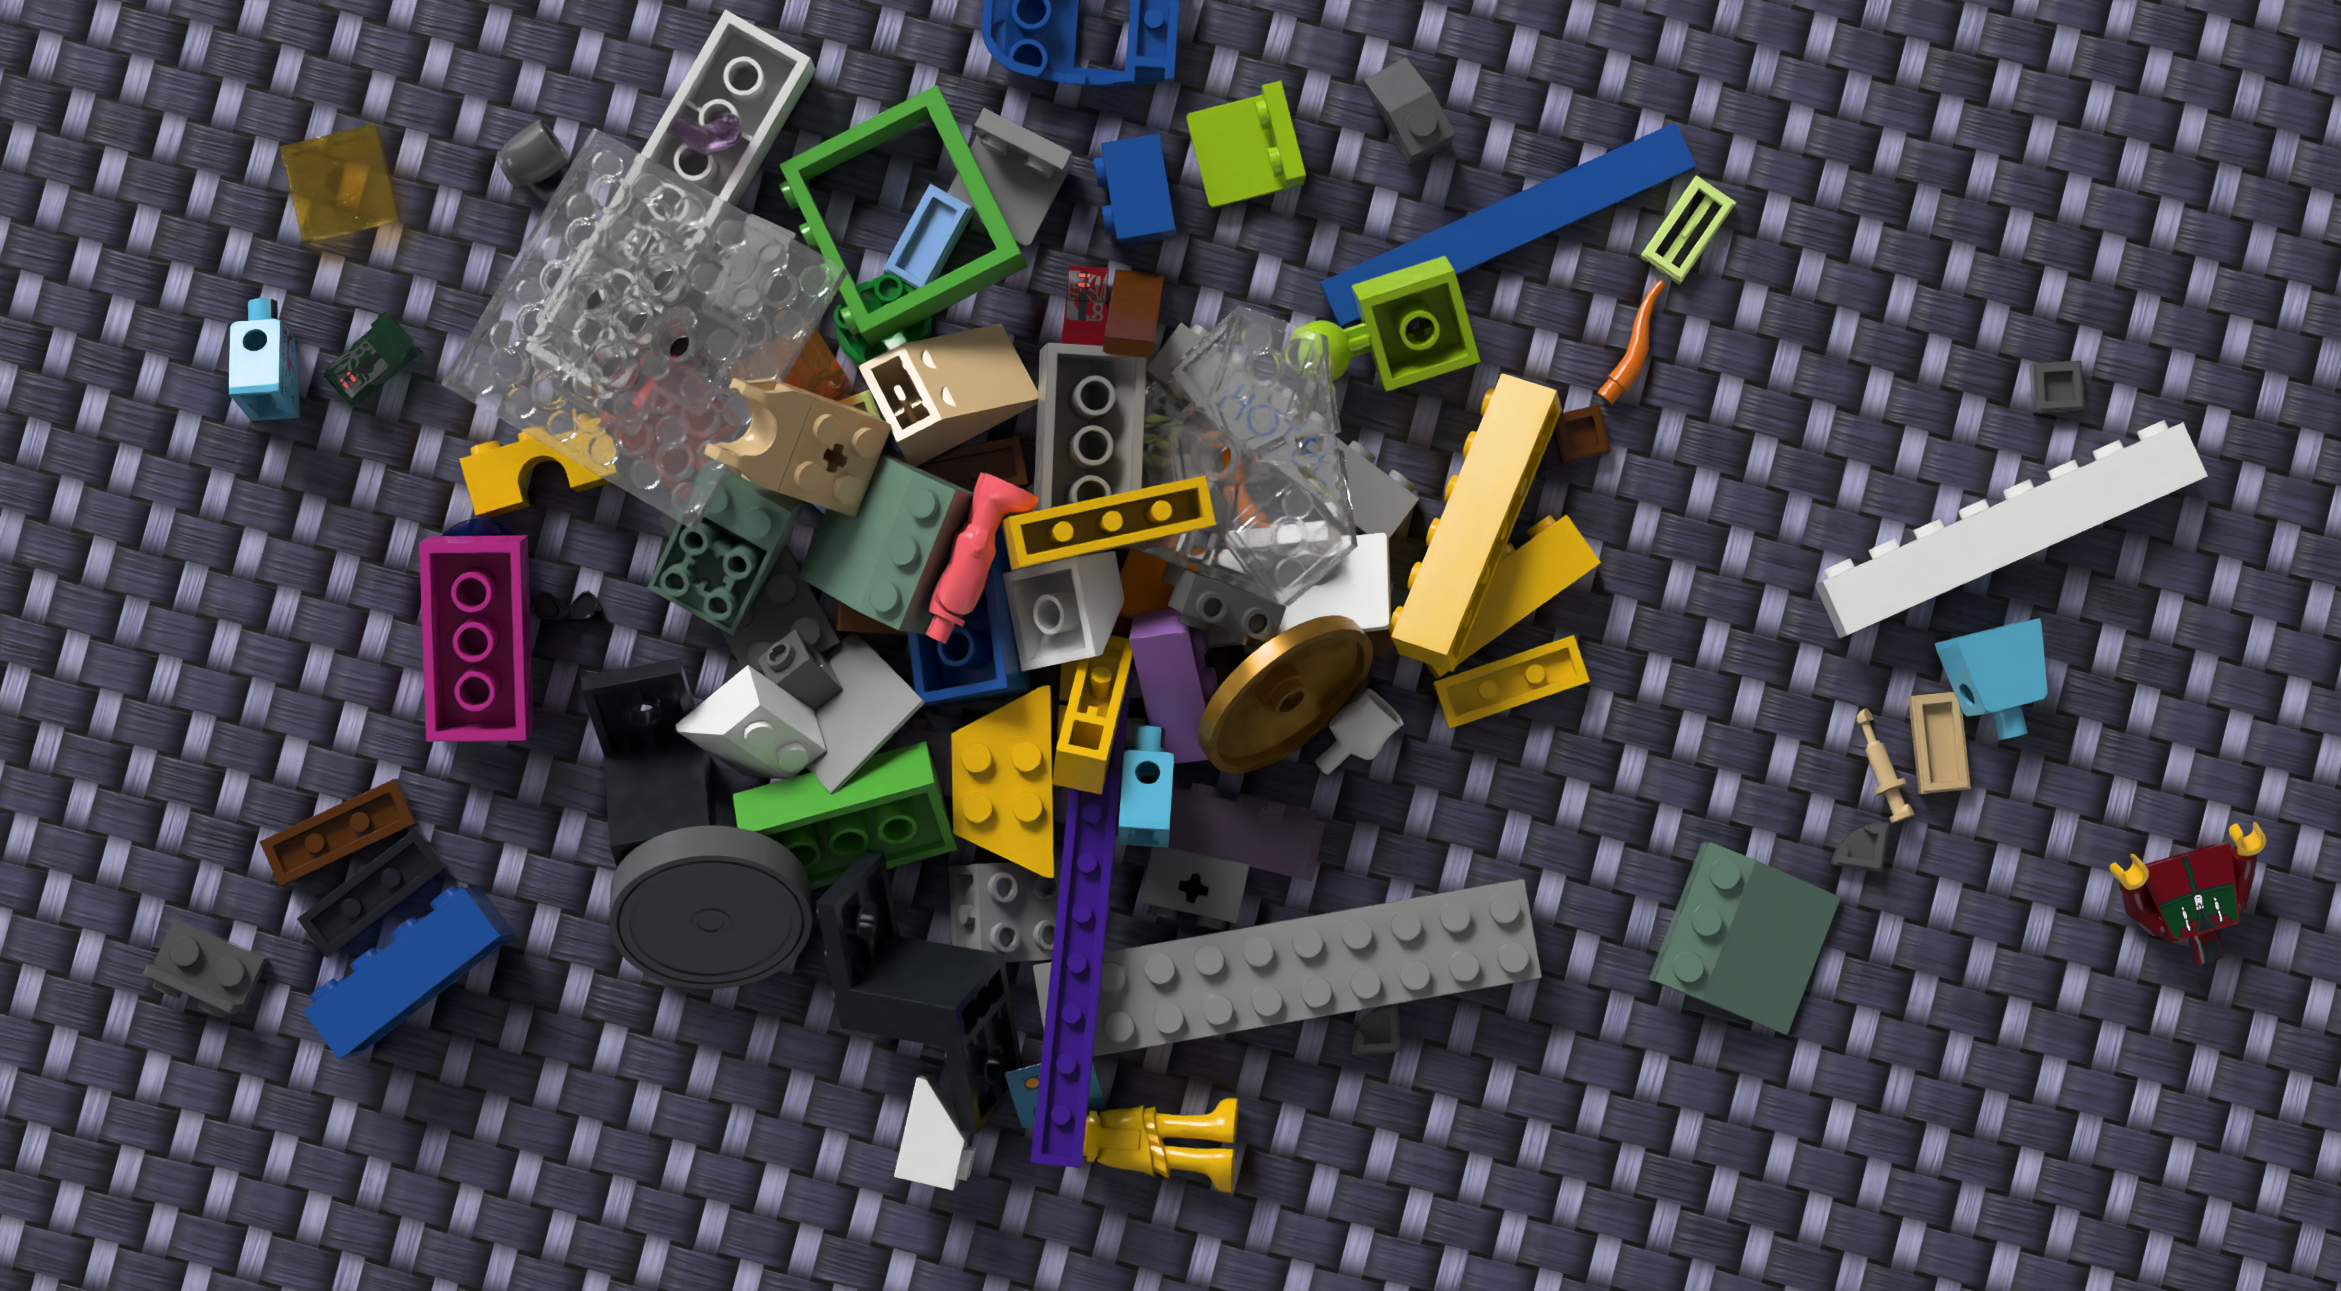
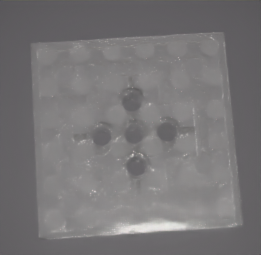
[441,128,848,531]

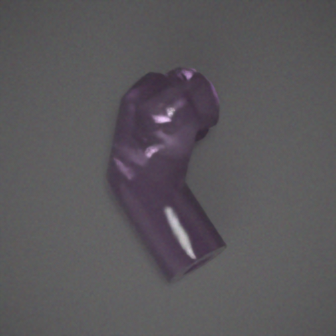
[666,112,742,155]

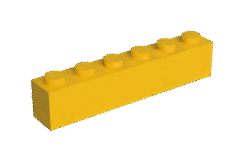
[1389,373,1562,672]

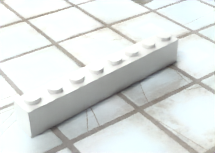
[1815,420,2208,638]

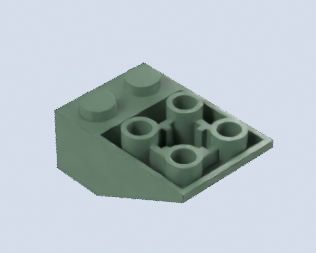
[647,458,806,636]

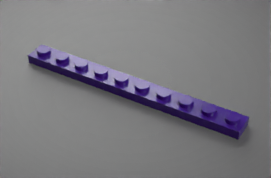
[1030,666,1133,1168]

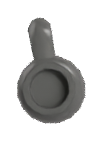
[495,119,578,205]

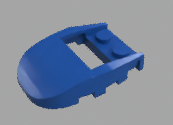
[981,0,1180,89]

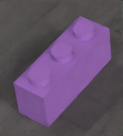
[1129,608,1218,764]

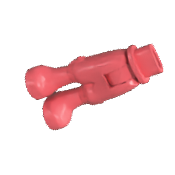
[925,472,1040,644]

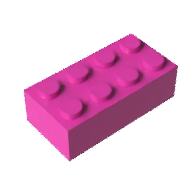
[419,535,534,742]

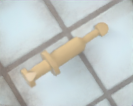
[1857,708,1914,824]

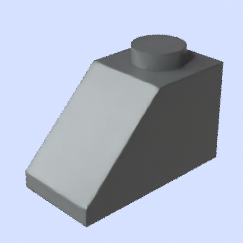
[1363,58,1455,167]

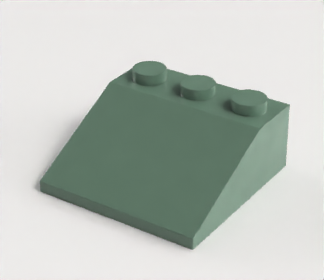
[799,452,974,635]
[1648,842,1841,1035]

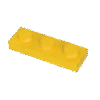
[1433,635,1590,729]

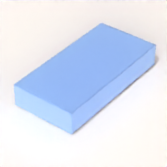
[883,184,975,289]

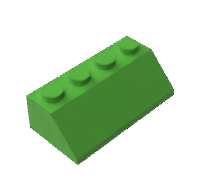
[733,741,957,890]

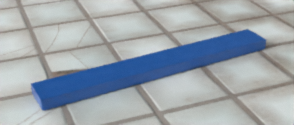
[1320,122,1696,328]

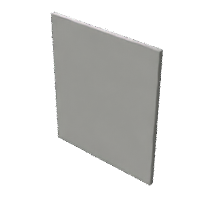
[806,633,925,794]

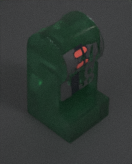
[323,312,423,406]

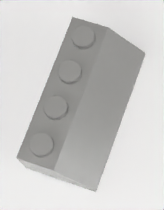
[1033,343,1147,549]

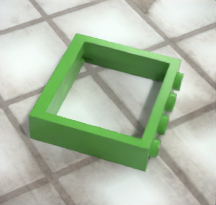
[779,85,1028,346]

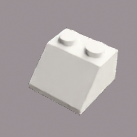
[1003,551,1125,671]
[675,665,826,780]
[894,1073,976,1190]

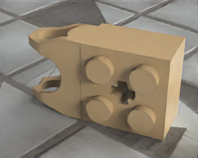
[704,378,892,518]

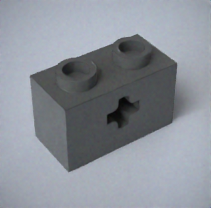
[1140,847,1249,931]

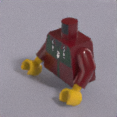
[2110,822,2266,965]

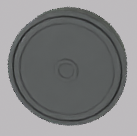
[609,826,812,989]

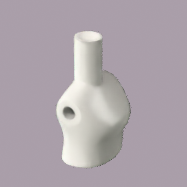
[1315,688,1403,775]

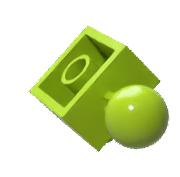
[1289,256,1480,392]

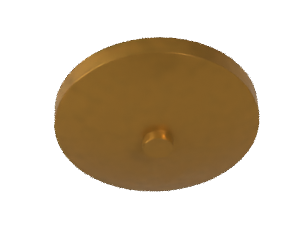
[1198,615,1373,773]

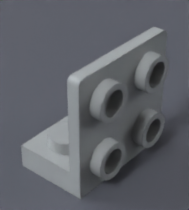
[947,108,1074,247]
[948,860,1062,962]

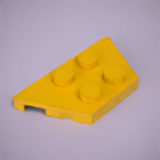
[951,685,1054,878]

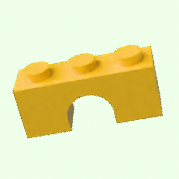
[459,413,625,520]

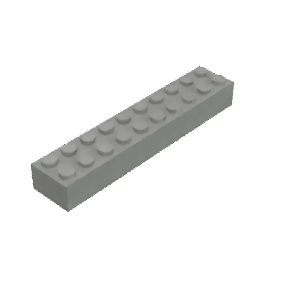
[1033,879,1542,1057]

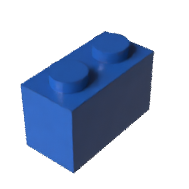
[1093,133,1176,247]

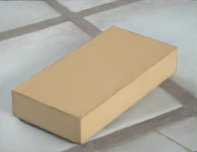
[1908,692,1971,794]

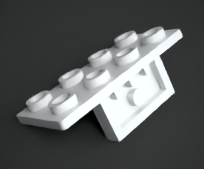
[1196,521,1391,648]

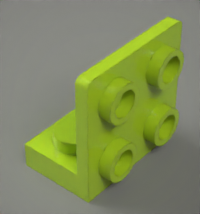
[1186,80,1306,208]

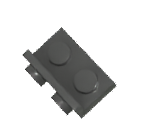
[143,918,268,1019]

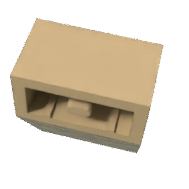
[858,324,1038,467]

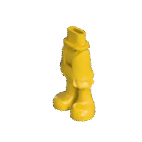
[1083,1098,1238,1193]

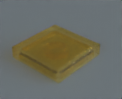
[280,123,401,244]

